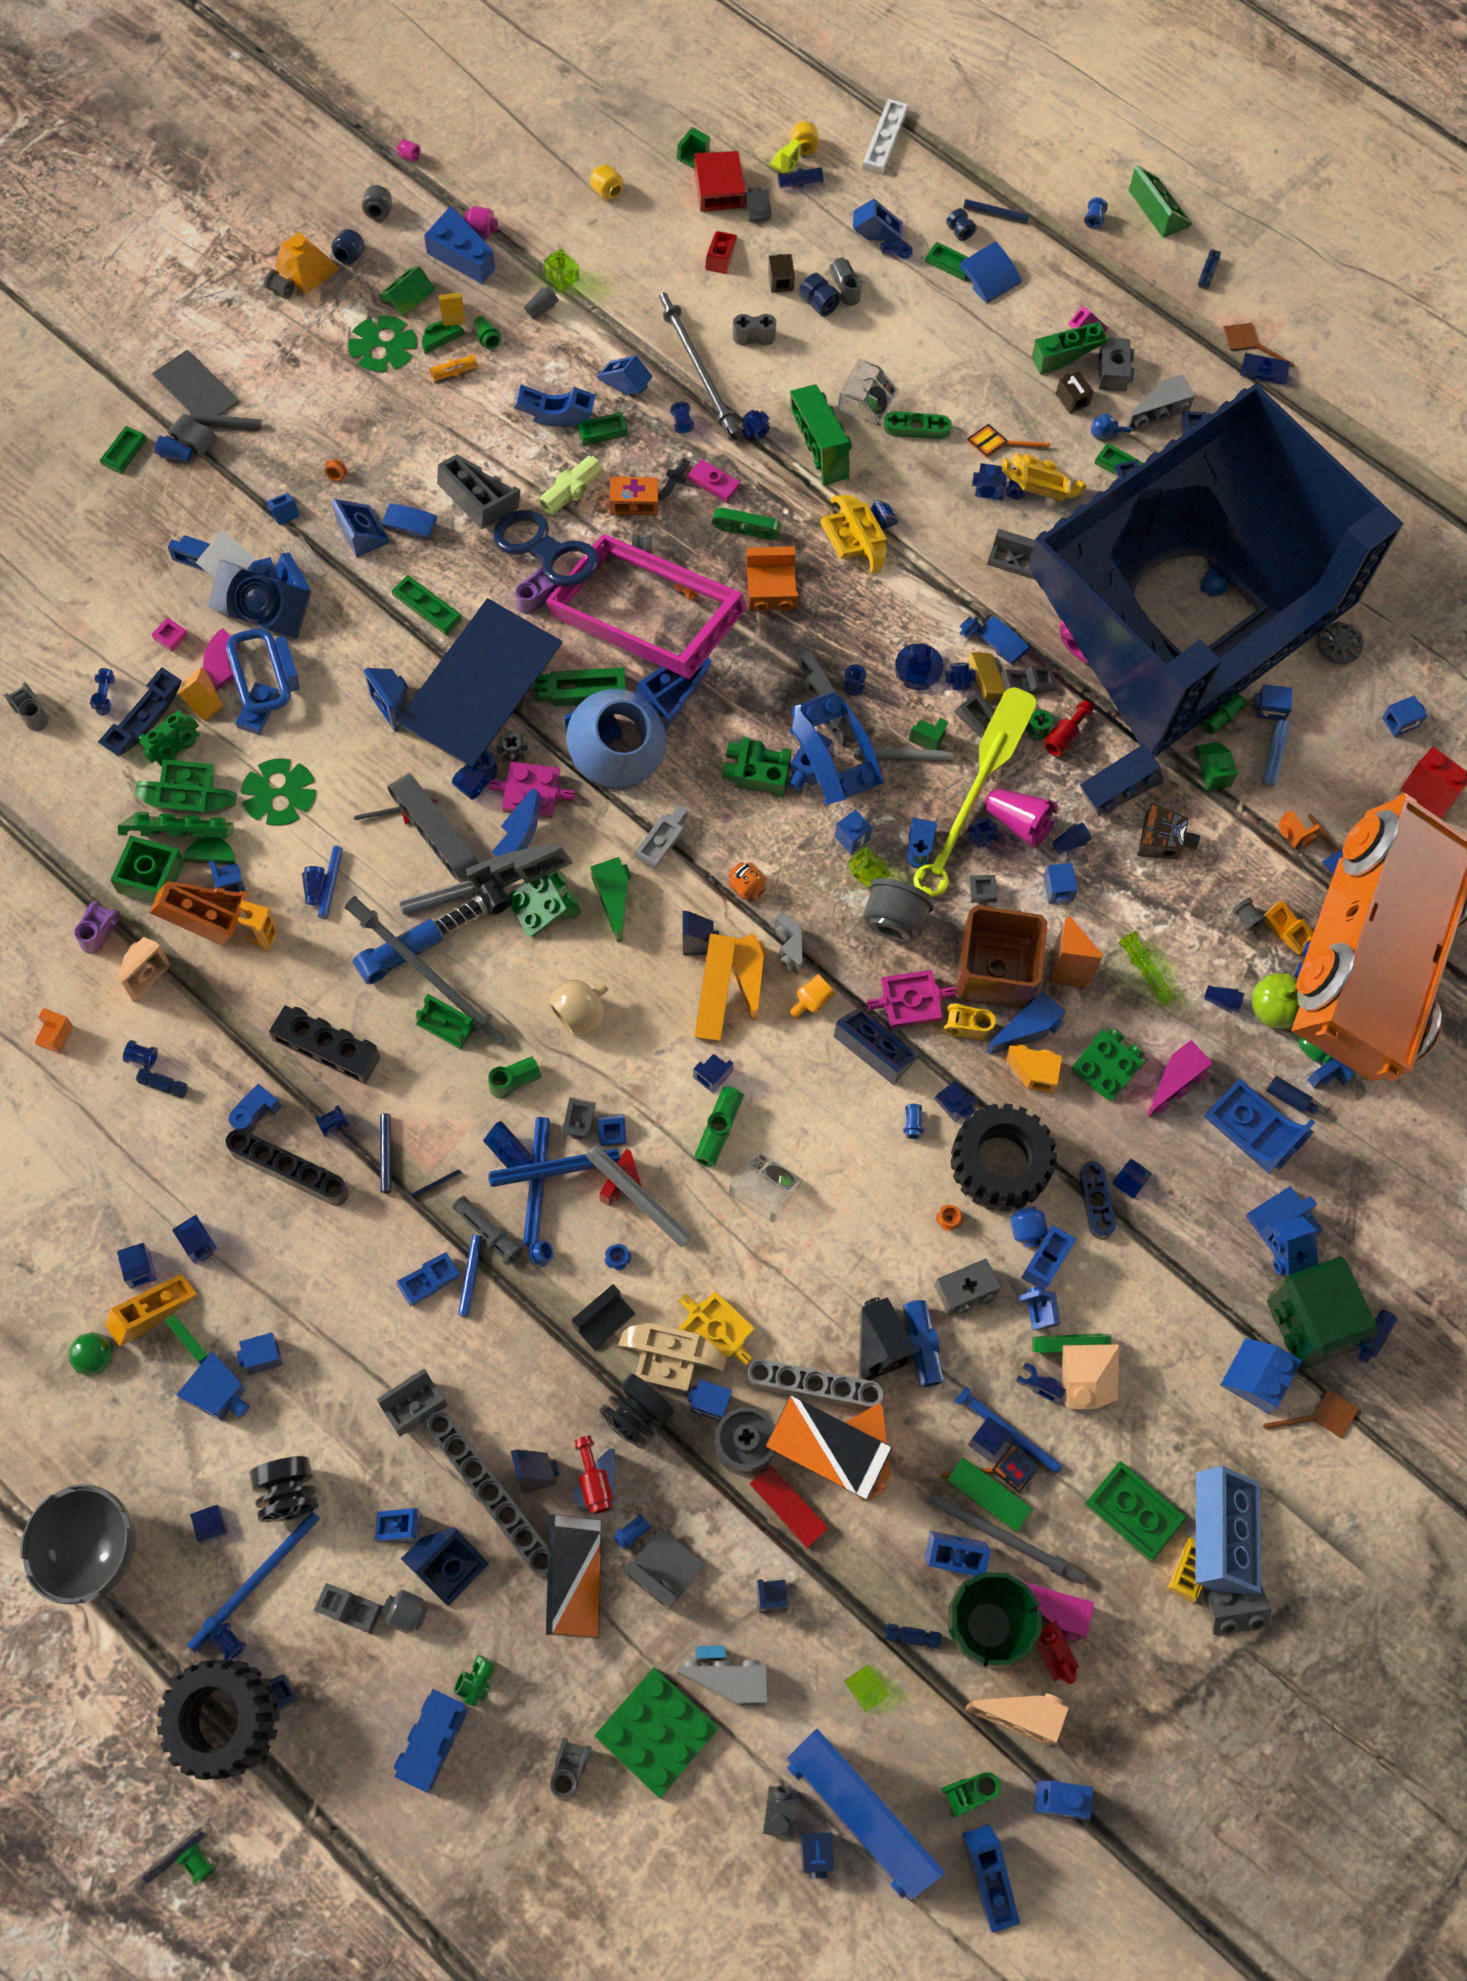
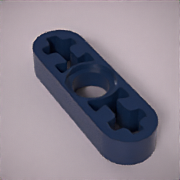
[1079,1161,1116,1239]

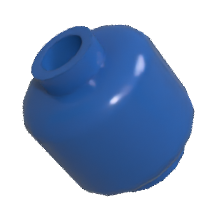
[1010,1206,1048,1247]

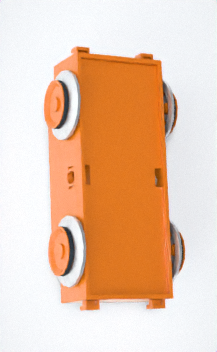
[1291,793,1467,1082]

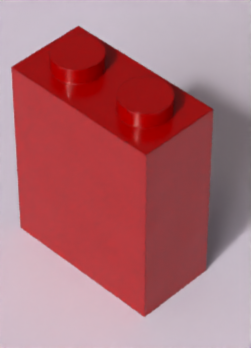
[694,151,745,211]
[1400,746,1467,819]

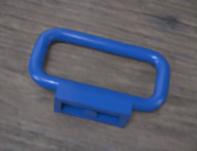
[226,629,300,713]

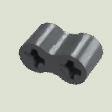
[732,314,777,345]
[167,414,218,457]

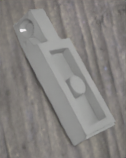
[634,804,688,870]

